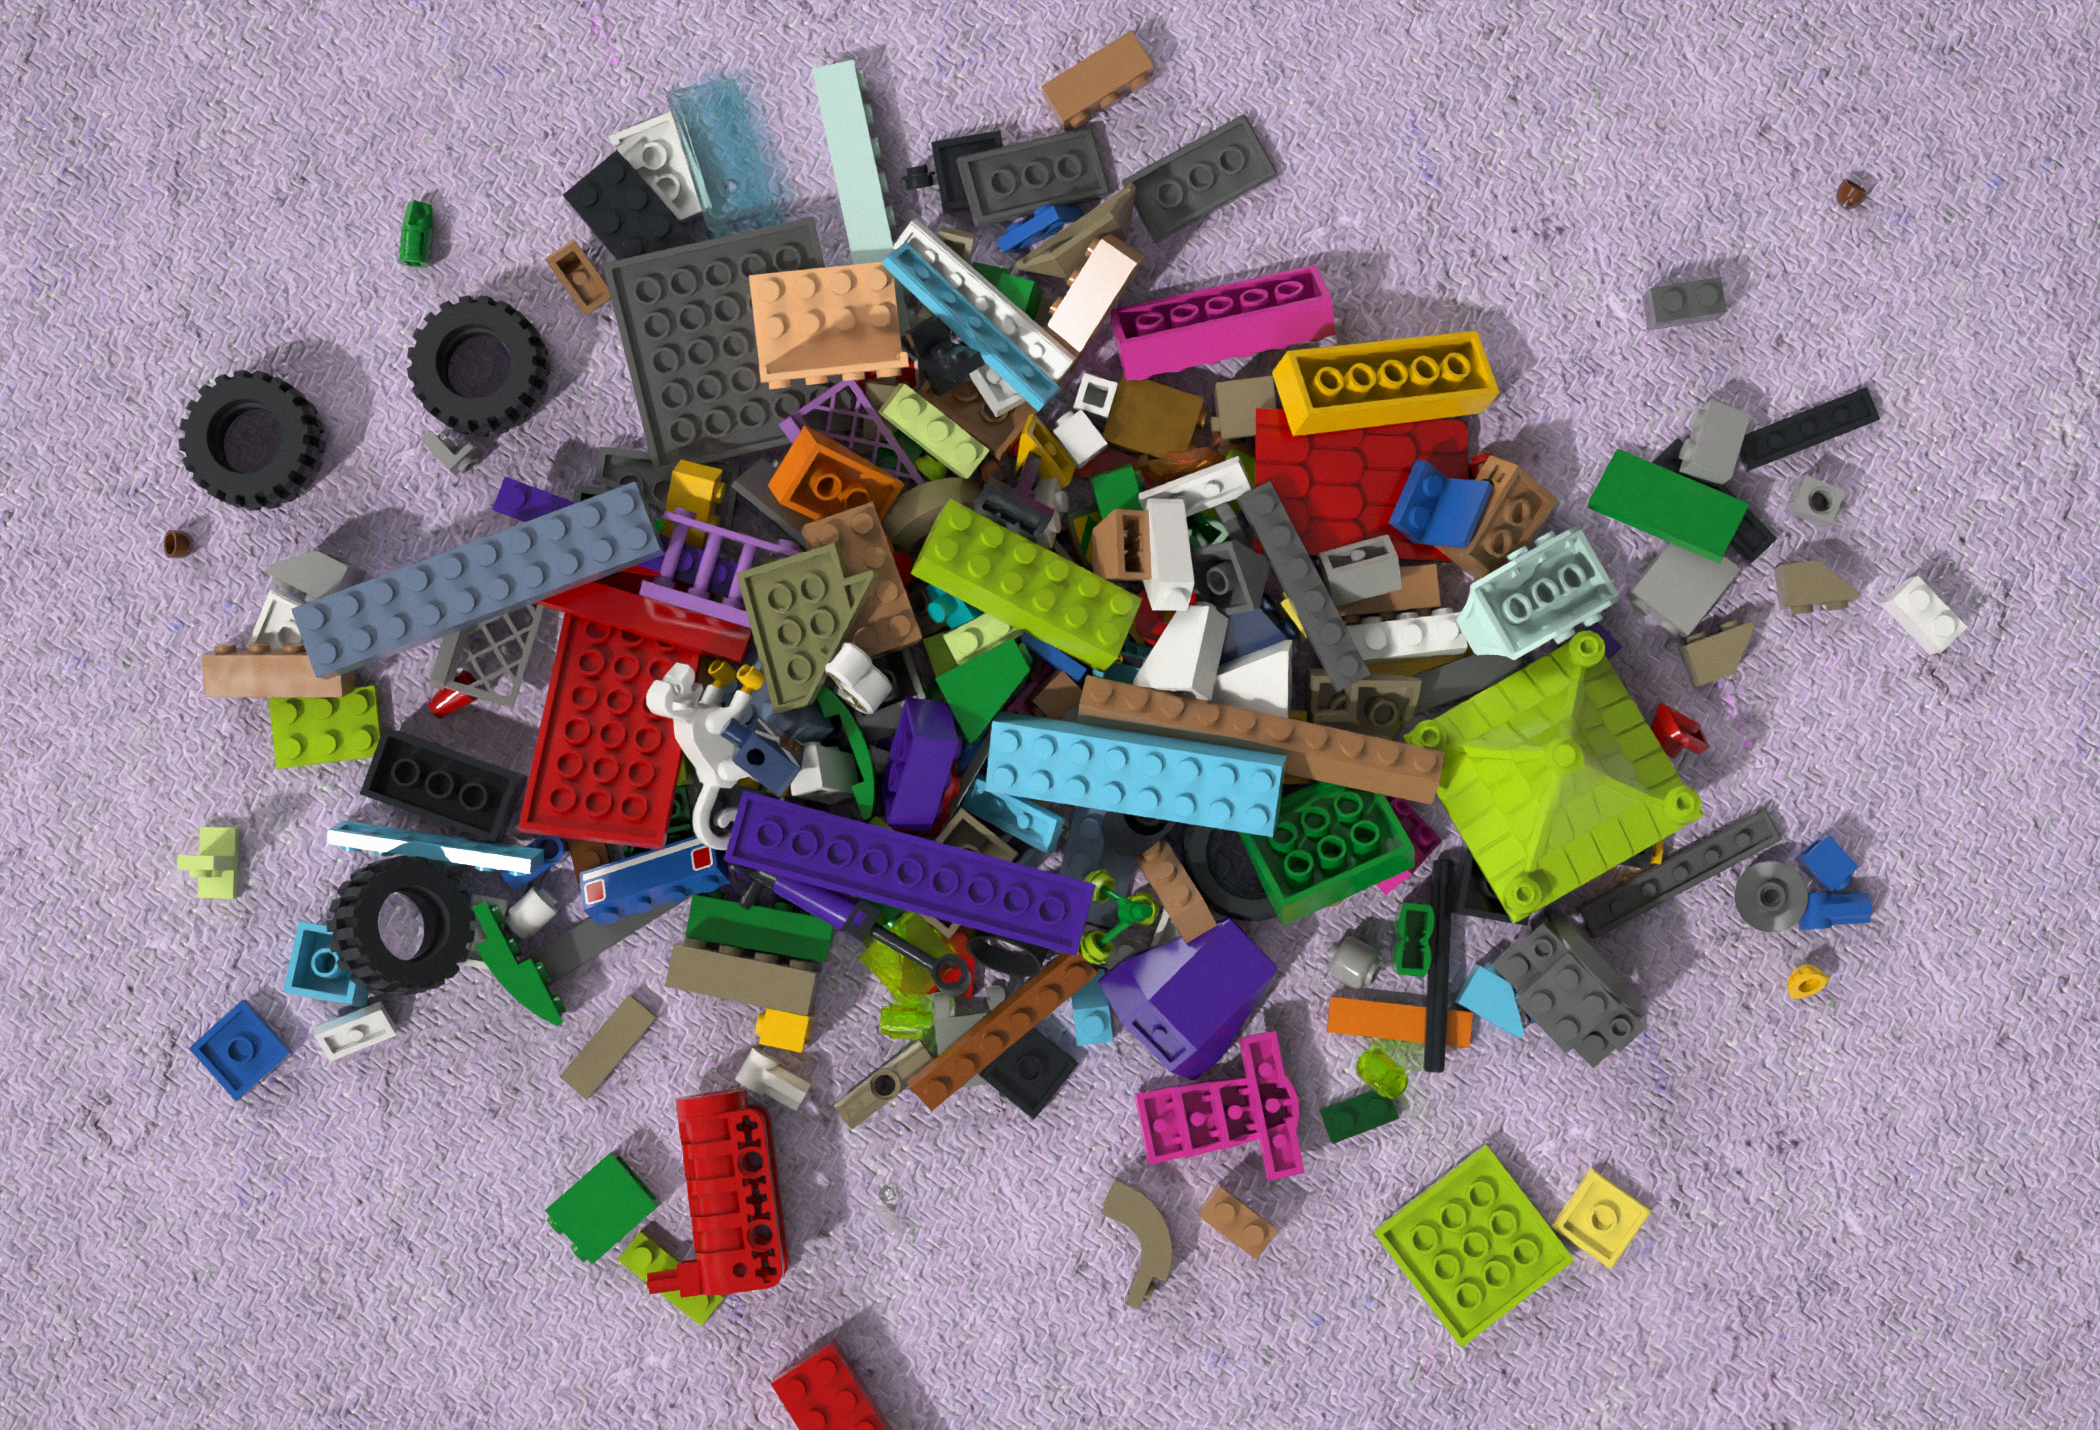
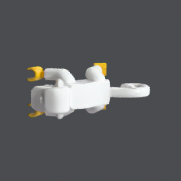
[646,659,789,850]

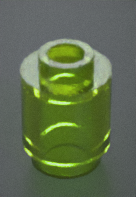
[880,1003,932,1040]
[1356,1048,1409,1099]

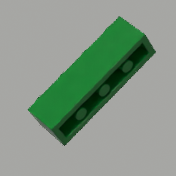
[685,891,835,962]

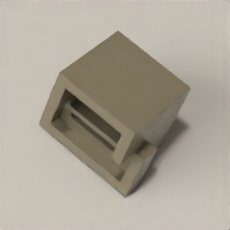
[1210,376,1277,444]

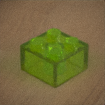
[858,911,959,1010]

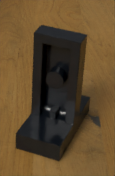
[904,315,985,396]
[972,451,1055,543]

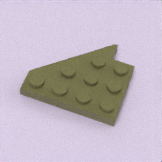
[736,543,879,715]

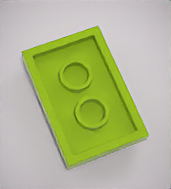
[269,685,382,769]

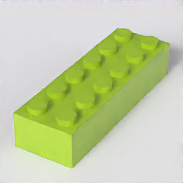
[910,498,1142,673]

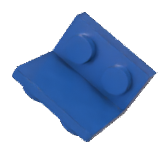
[1389,460,1493,548]

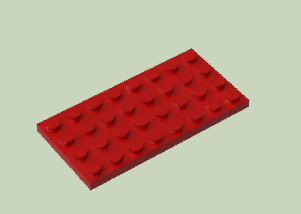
[518,566,715,850]

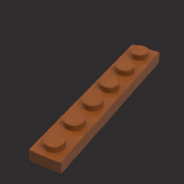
[907,951,1098,1111]

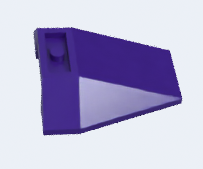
[1098,916,1278,1081]

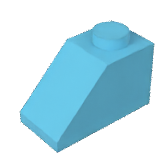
[1454,962,1525,1039]
[1071,969,1113,1046]

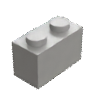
[1679,399,1751,488]
[1319,534,1403,607]

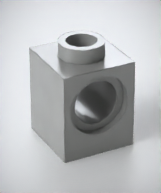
[1784,475,1846,528]

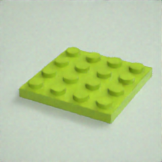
[1372,1144,1575,1348]

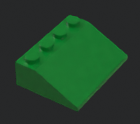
[1239,781,1415,926]

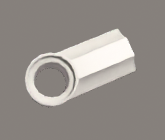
[735,1048,812,1111]

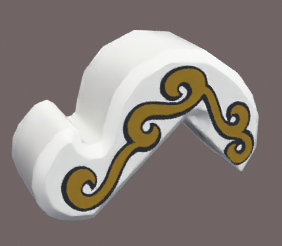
[825,643,892,714]

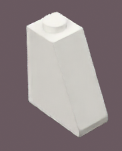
[1143,498,1194,611]
[1132,602,1229,701]
[1210,640,1292,718]

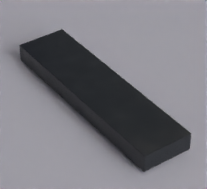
[1739,387,1880,472]
[1651,438,1777,564]

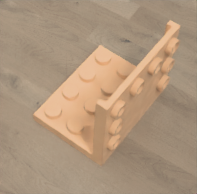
[749,262,909,390]

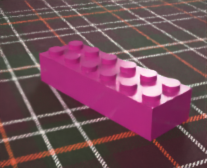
[1110,264,1336,381]

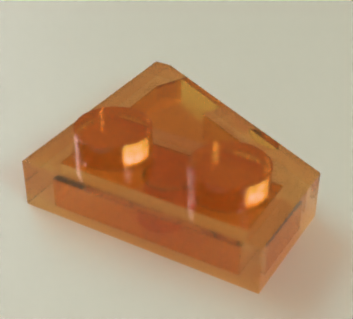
[1136,447,1226,485]

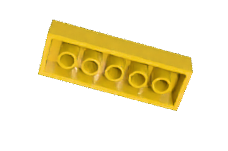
[1272,331,1500,436]

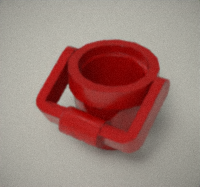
[1650,702,1709,759]

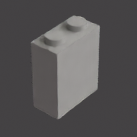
[1625,542,1741,638]

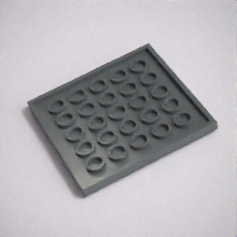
[603,217,862,475]

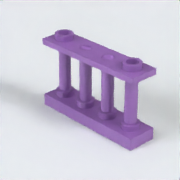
[639,507,803,629]

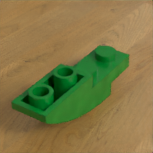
[472,899,567,1026]

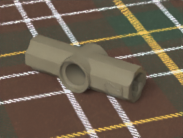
[833,1039,935,1129]

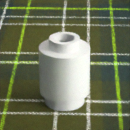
[505,887,558,939]

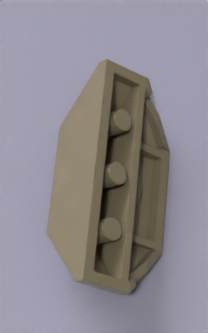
[1015,183,1136,280]

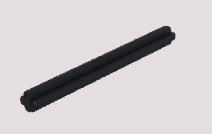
[1423,859,1454,1073]

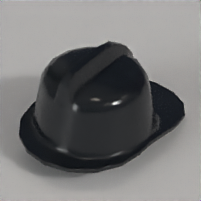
[1102,811,1177,856]

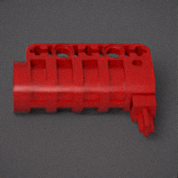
[647,1088,790,1298]

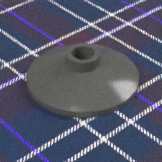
[1734,861,1808,932]

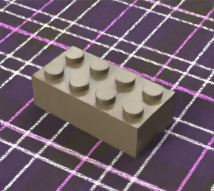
[665,938,822,1016]

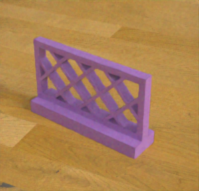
[779,380,926,498]

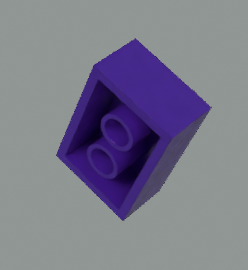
[879,697,962,833]

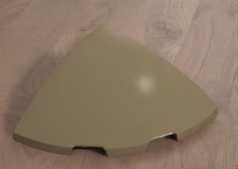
[1304,668,1422,784]

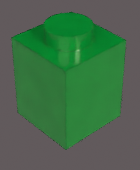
[997,273,1044,321]

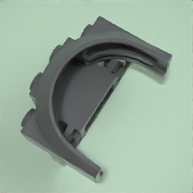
[1492,903,1649,1068]

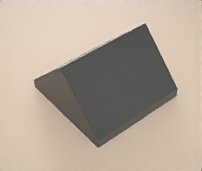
[1190,540,1270,616]

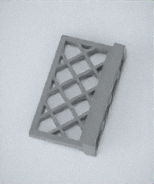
[430,604,545,708]

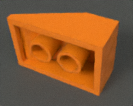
[768,425,904,523]

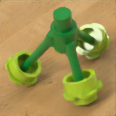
[1080,870,1159,964]

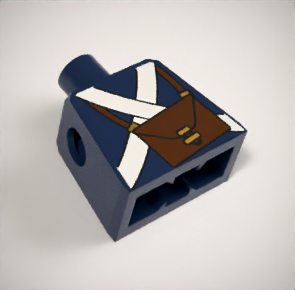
[720,717,805,797]

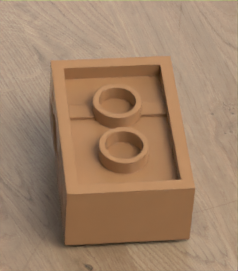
[1434,455,1558,580]

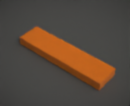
[1326,996,1473,1048]

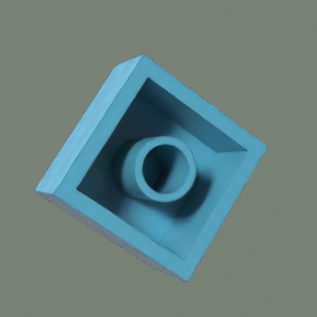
[283,921,369,1008]

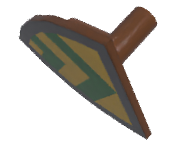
[1055,504,1108,581]

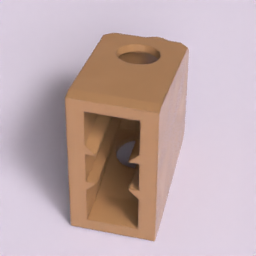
[1090,509,1152,581]

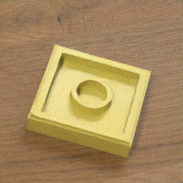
[1550,1168,1652,1270]

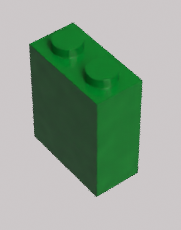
[545,1150,662,1265]

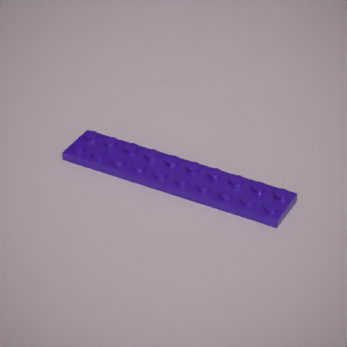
[724,790,1096,956]

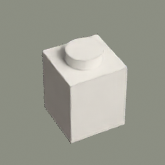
[1073,373,1118,423]
[1053,409,1107,469]

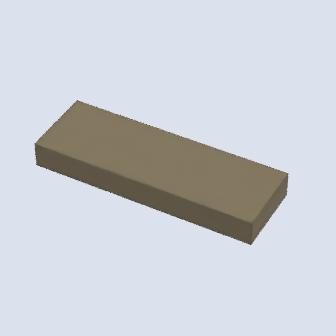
[560,994,657,1100]

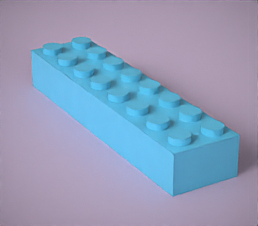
[985,711,1287,837]

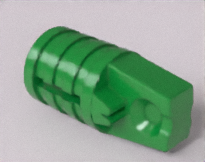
[398,200,433,268]

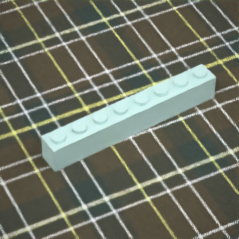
[812,60,916,343]

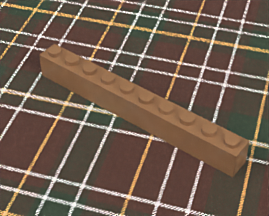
[1077,675,1445,805]

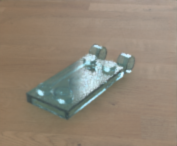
[666,78,782,240]

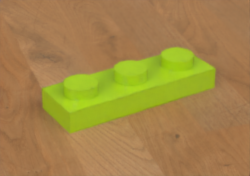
[618,1230,725,1327]

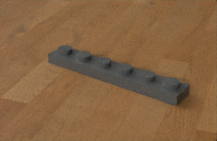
[1236,481,1371,692]

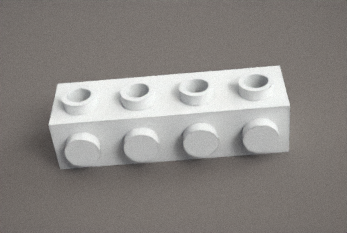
[1321,608,1467,669]

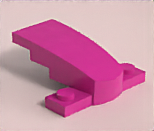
[1134,1030,1305,1181]

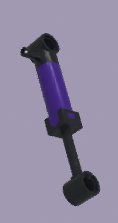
[735,864,971,997]

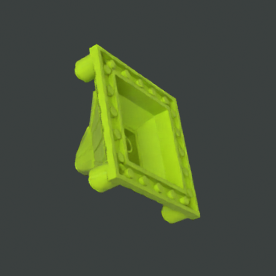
[1403,630,1704,924]

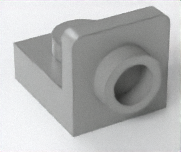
[420,430,481,476]

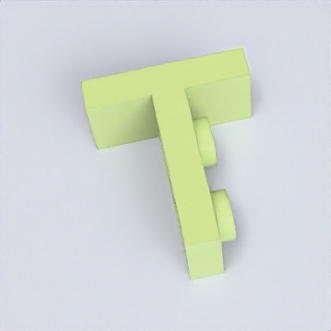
[177,827,239,899]

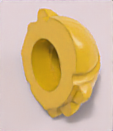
[1787,964,1830,999]

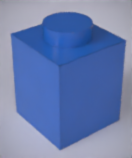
[1794,835,1858,891]

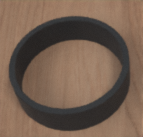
[966,928,1048,977]

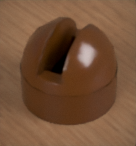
[1836,179,1868,209]
[164,530,194,559]

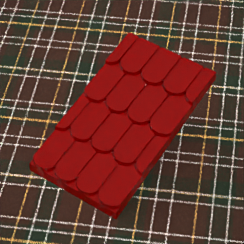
[1255,408,1468,563]

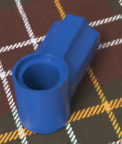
[499,835,570,892]
[1798,892,1872,930]

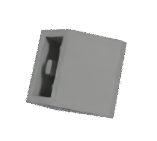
[265,550,367,602]

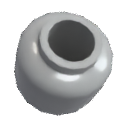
[1327,936,1383,989]

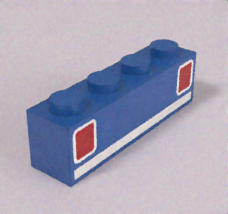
[579,831,730,925]

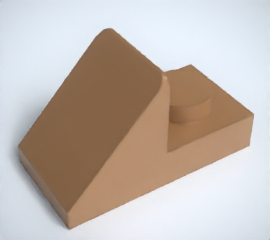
[545,239,611,316]

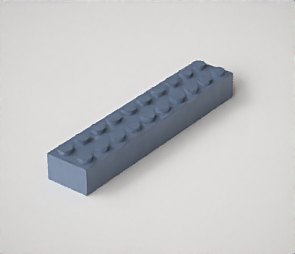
[291,482,666,680]

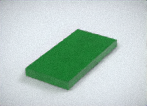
[1587,449,1749,564]

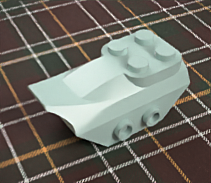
[1456,525,1621,660]

